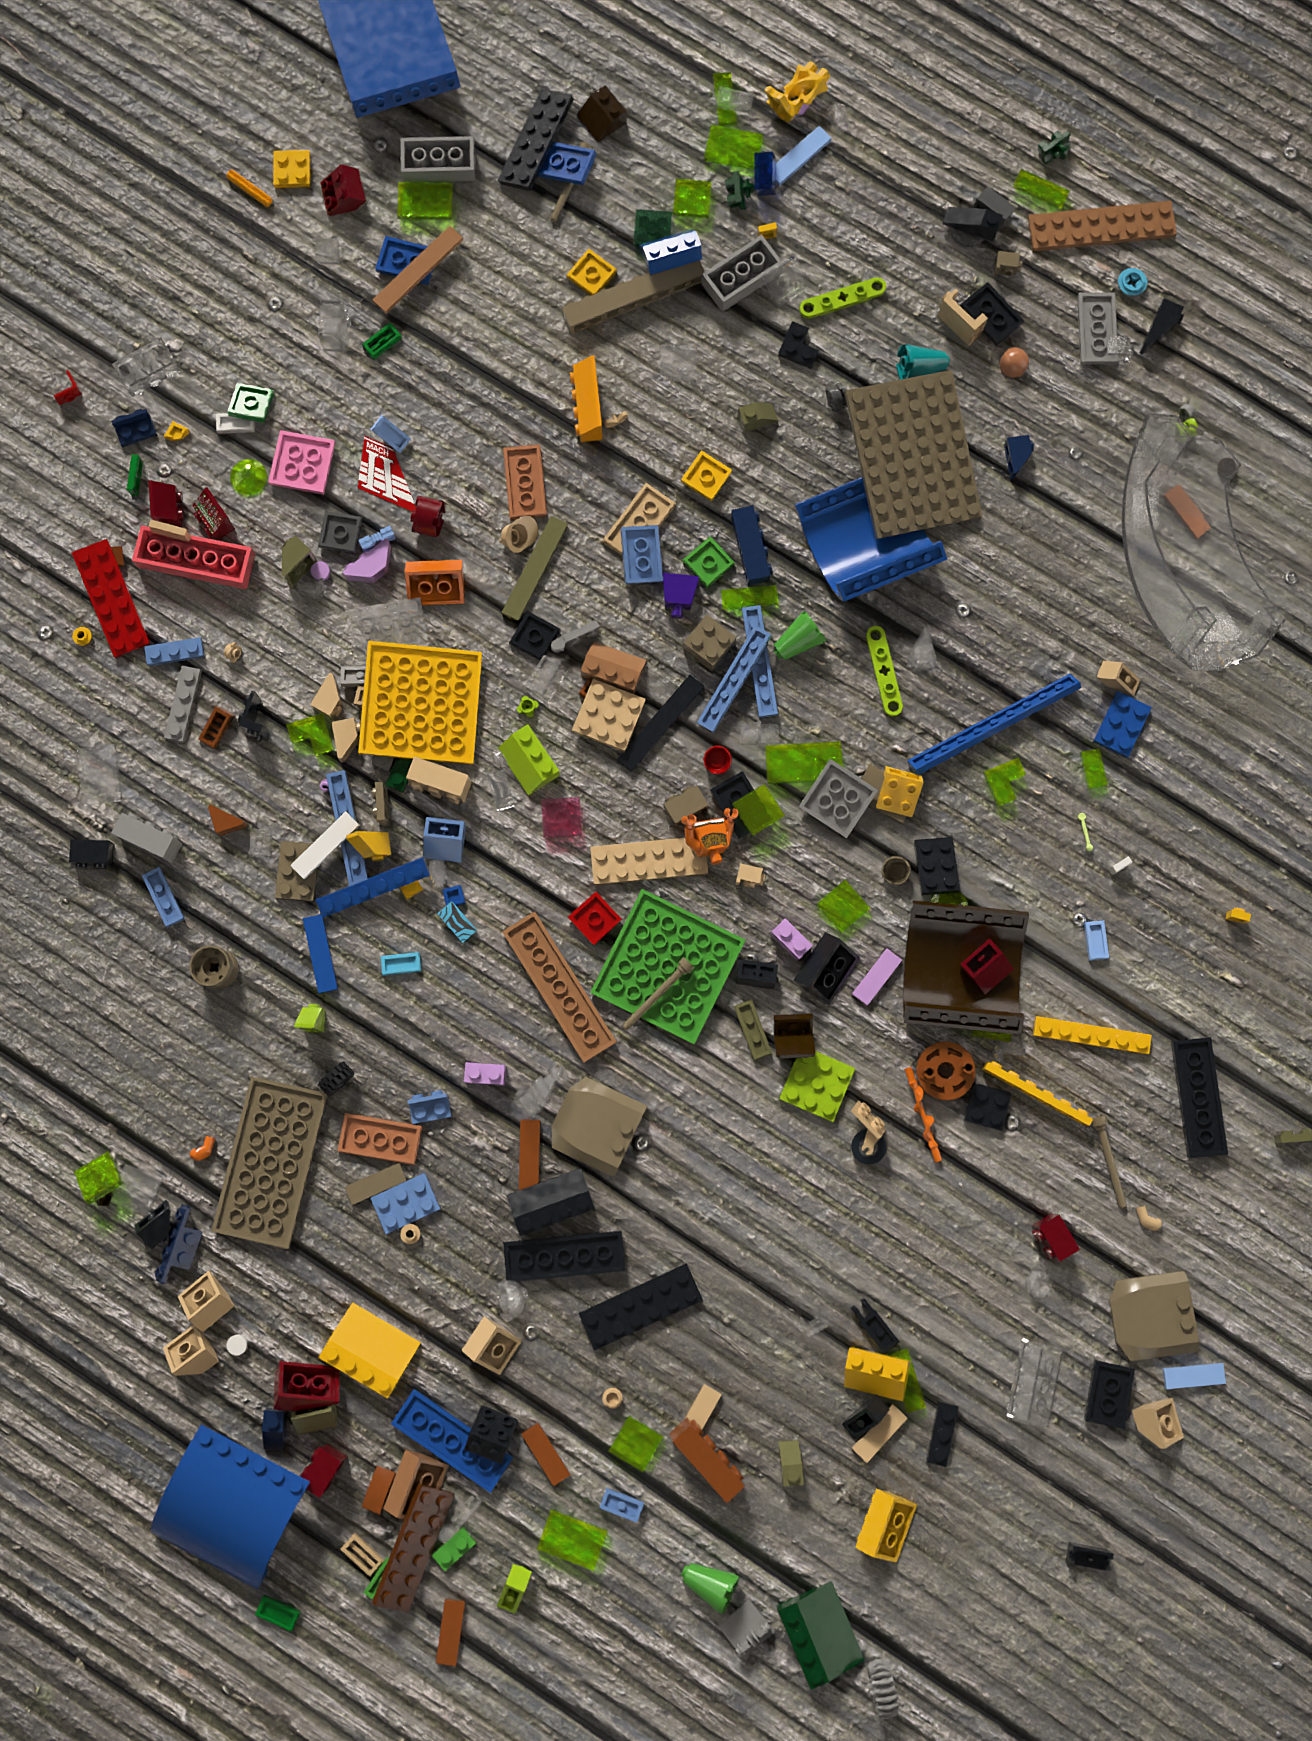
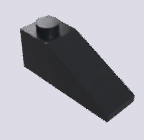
[942,207,1003,242]
[1139,298,1184,354]

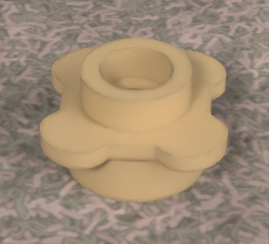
[224,642,242,663]

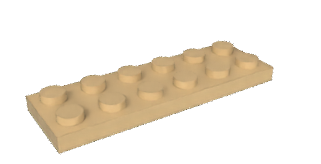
[590,838,708,885]

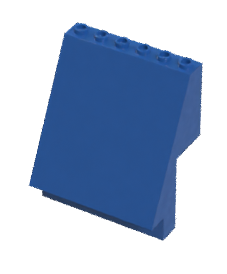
[318,0,461,118]

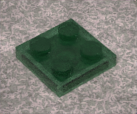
[633,209,672,247]

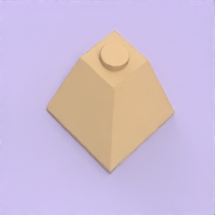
[163,1325,219,1376]
[1132,1398,1184,1449]

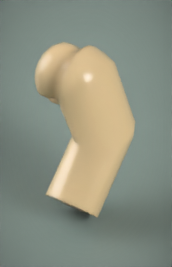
[1136,1206,1162,1231]

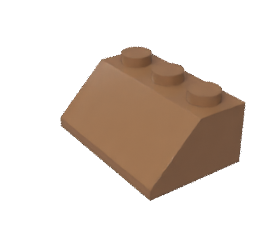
[581,642,647,694]
[383,1450,449,1519]

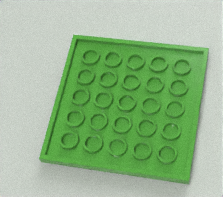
[590,889,746,1044]

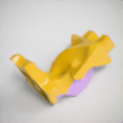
[765,61,831,123]

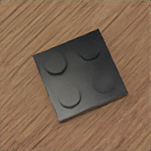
[963,1083,1012,1131]

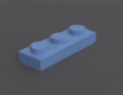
[144,637,205,666]
[142,867,185,928]

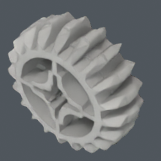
[868,1659,899,1719]

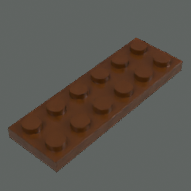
[372,1483,454,1612]

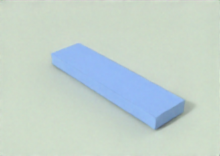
[767,126,831,186]

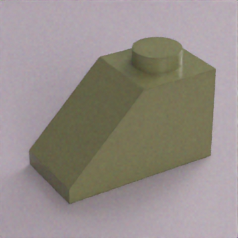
[737,402,778,433]
[778,1440,804,1487]

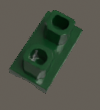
[1038,131,1071,165]
[725,171,755,210]

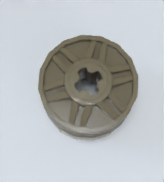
[189,945,239,989]

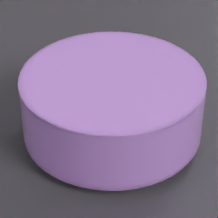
[311,562,330,582]

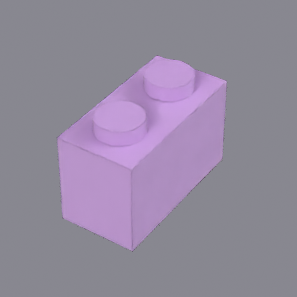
[770,918,813,961]
[464,1062,506,1086]

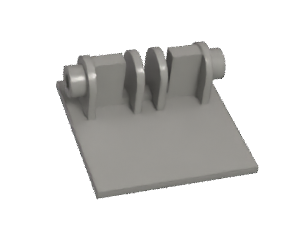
[718,1599,775,1659]

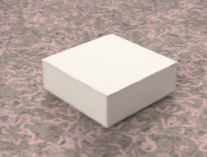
[1108,856,1132,875]

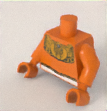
[681,808,738,865]

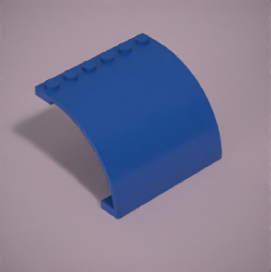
[794,477,947,602]
[151,1425,310,1590]

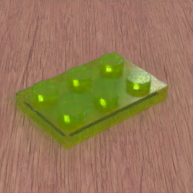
[704,125,764,170]
[397,182,453,220]
[537,1508,608,1571]

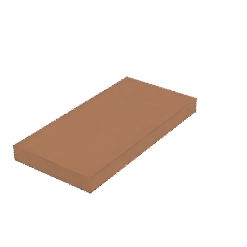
[503,444,547,520]
[337,1113,423,1165]

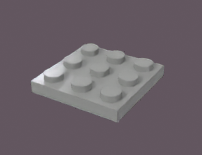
[798,759,878,838]

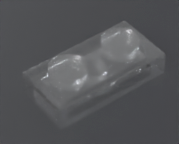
[715,86,754,114]

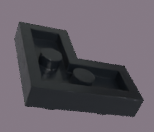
[778,321,819,369]

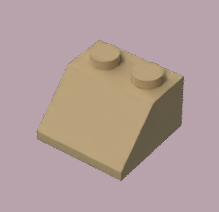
[178,1271,234,1332]
[462,1316,522,1375]

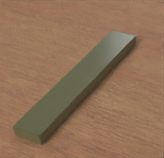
[501,516,568,622]

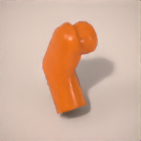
[190,1136,215,1161]

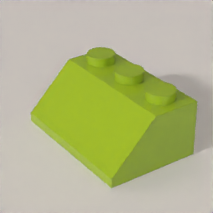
[497,724,560,796]

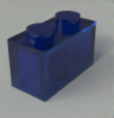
[755,152,776,196]

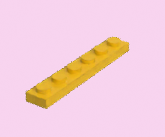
[1033,1016,1152,1055]
[982,1061,1093,1126]

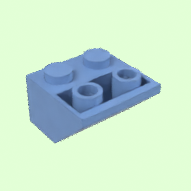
[423,817,466,863]

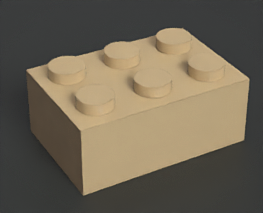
[406,756,472,805]

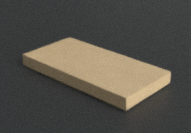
[603,483,676,556]

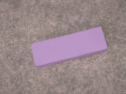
[852,948,902,1006]

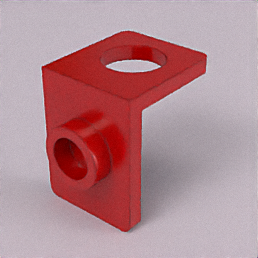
[54,370,82,405]

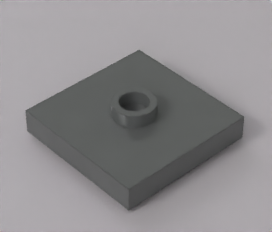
[318,511,363,554]

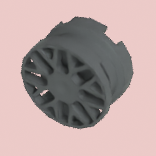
[825,383,847,412]

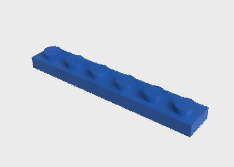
[316,857,430,918]

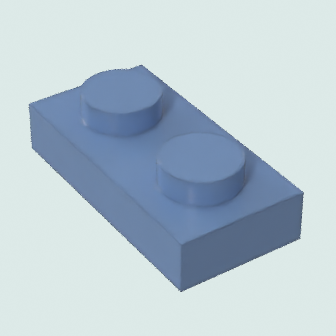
[599,1487,644,1523]

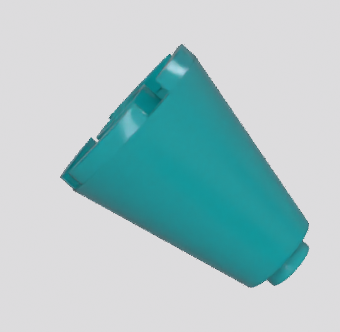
[896,344,950,380]

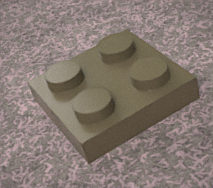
[372,782,390,827]

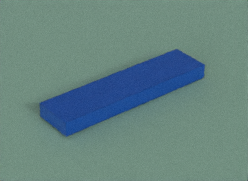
[303,914,338,994]

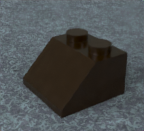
[577,85,627,142]

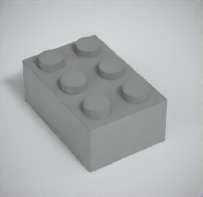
[111,812,182,864]

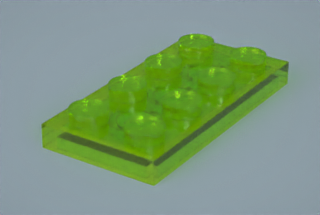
[765,741,843,784]

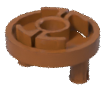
[916,1041,975,1101]

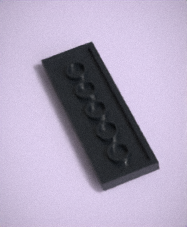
[498,89,574,191]
[1171,1037,1228,1158]
[503,1231,625,1283]
[578,1263,703,1351]

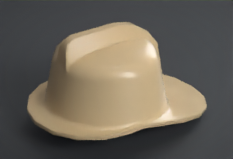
[499,516,539,553]

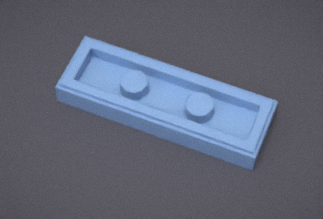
[1162,1363,1226,1389]

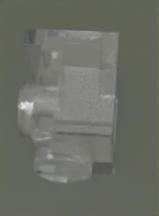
[248,829,273,858]

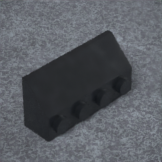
[507,1168,595,1236]

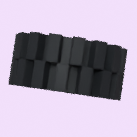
[318,1061,355,1097]

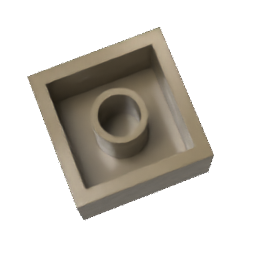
[683,615,736,671]

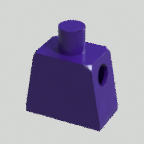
[663,573,699,619]

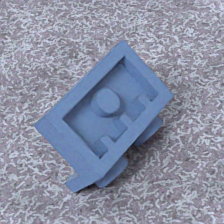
[407,1090,452,1124]

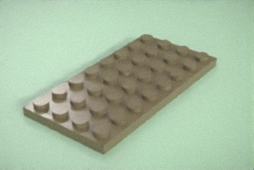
[211,1076,328,1249]

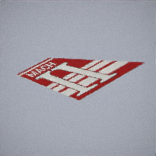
[358,435,416,511]

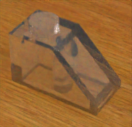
[906,628,937,673]

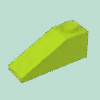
[294,1004,325,1033]

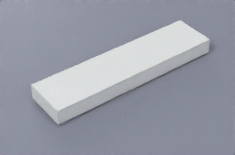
[290,811,360,879]

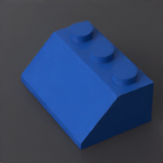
[640,229,702,275]

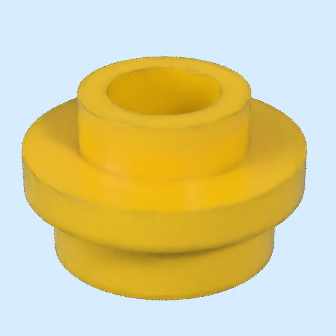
[72,627,92,646]

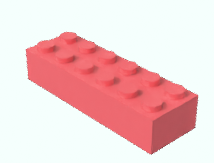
[132,525,256,590]

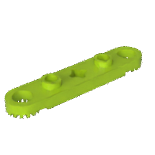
[799,277,886,319]
[866,626,903,717]

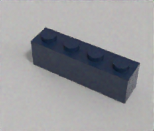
[731,505,773,586]

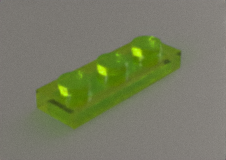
[713,72,737,127]
[1013,169,1070,209]
[721,585,778,610]
[888,1348,926,1414]

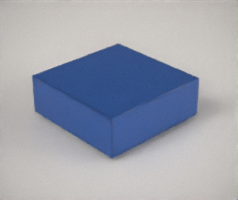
[442,885,466,906]

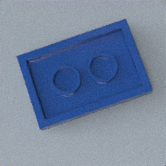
[538,142,597,186]
[375,236,434,285]
[1093,691,1152,758]

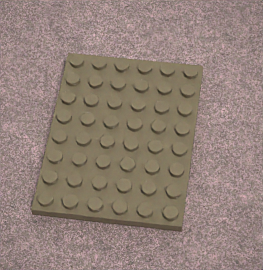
[844,370,983,540]

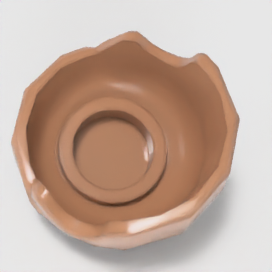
[999,347,1029,378]

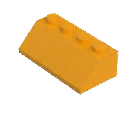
[570,356,602,442]

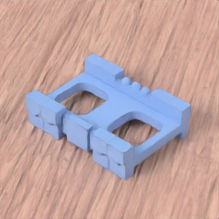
[358,526,395,552]

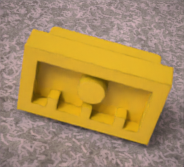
[876,766,924,817]

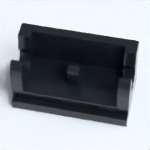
[736,959,778,990]
[1066,1542,1114,1571]

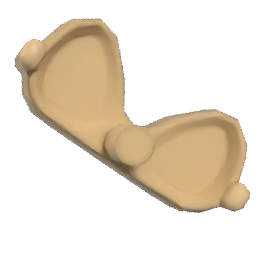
[603,411,628,428]

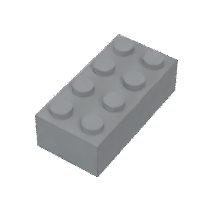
[401,136,476,183]
[701,235,783,312]

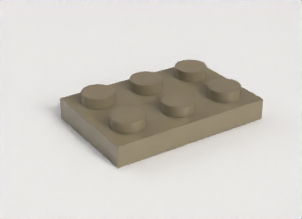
[275,841,318,902]

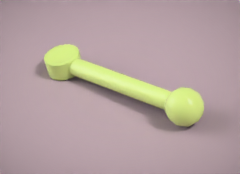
[1078,813,1093,852]

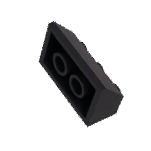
[794,932,860,1005]

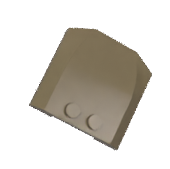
[552,1077,647,1177]
[1108,1271,1199,1361]

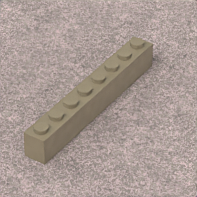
[562,261,705,334]

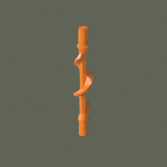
[904,1066,942,1162]

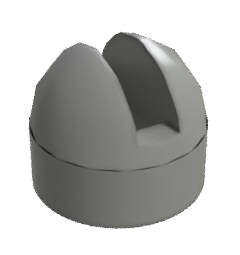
[1178,404,1195,421]

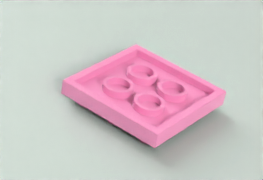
[268,430,336,495]

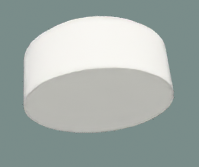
[227,1334,248,1355]

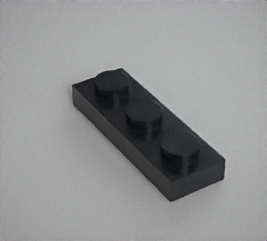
[926,1401,959,1467]

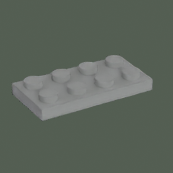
[1077,293,1118,365]

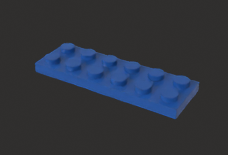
[391,1389,513,1493]

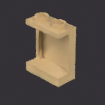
[938,289,988,346]

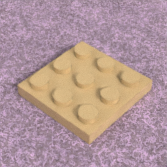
[572,679,646,752]

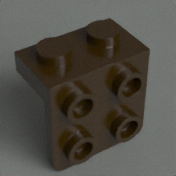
[773,1014,816,1058]

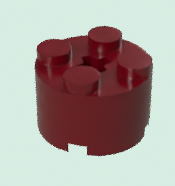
[410,495,446,538]

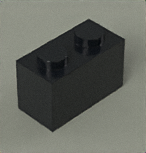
[69,839,114,869]

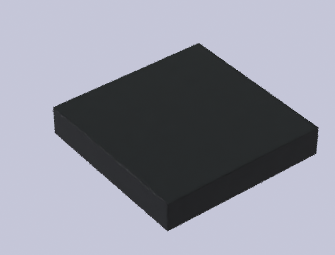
[509,611,560,662]

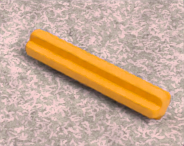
[226,169,273,207]

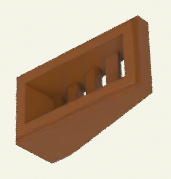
[198,706,235,749]

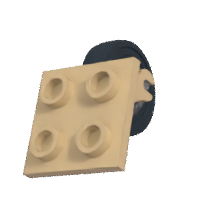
[851,1100,887,1165]

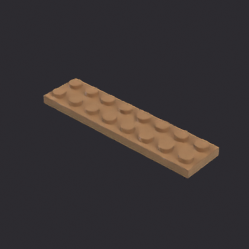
[1027,201,1177,252]
[502,912,617,1063]

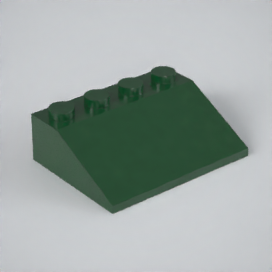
[776,1581,865,1690]

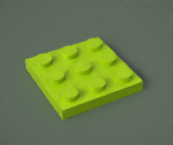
[779,1051,855,1122]

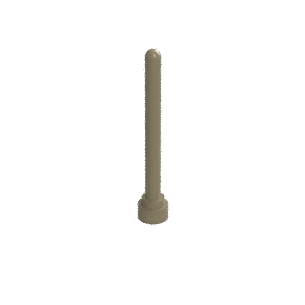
[550,142,593,222]
[622,957,694,1030]
[1091,1115,1127,1209]

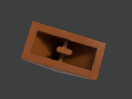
[208,805,248,836]

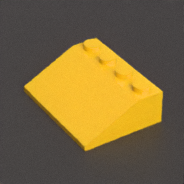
[318,1303,421,1399]

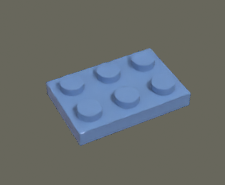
[620,525,663,584]
[370,1173,441,1234]

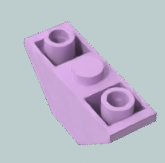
[342,538,391,583]

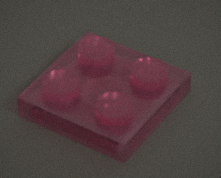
[541,797,582,838]

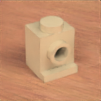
[735,863,765,888]

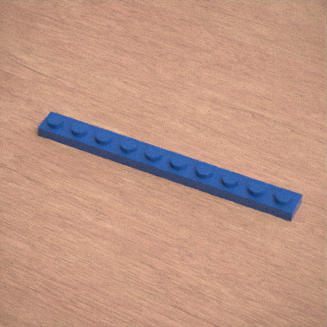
[907,674,1081,775]

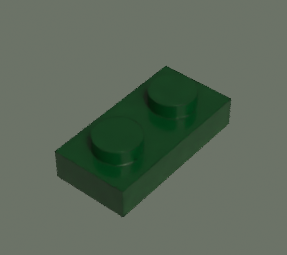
[385,758,413,793]

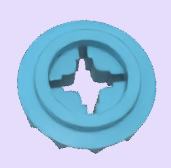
[1117,268,1147,297]

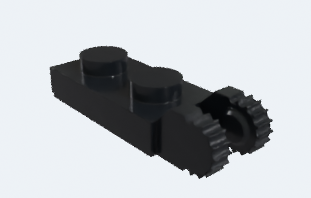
[851,1298,900,1355]

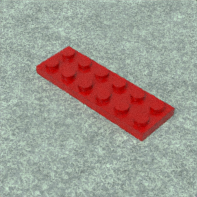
[71,539,151,658]

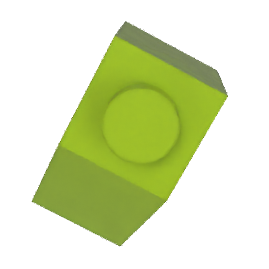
[496,1564,532,1614]

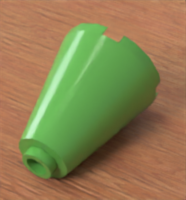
[773,610,827,660]
[681,1563,740,1614]

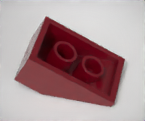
[273,1361,339,1411]

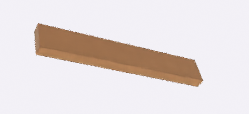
[372,226,463,314]

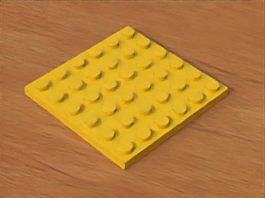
[358,641,482,765]

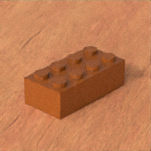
[669,1417,745,1503]

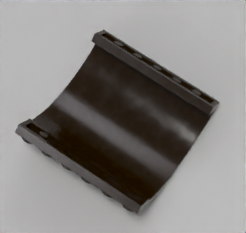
[903,900,1029,1034]

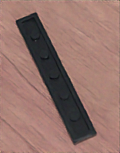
[617,675,704,772]

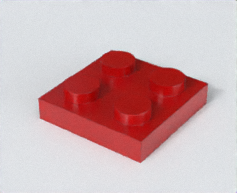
[568,892,622,946]

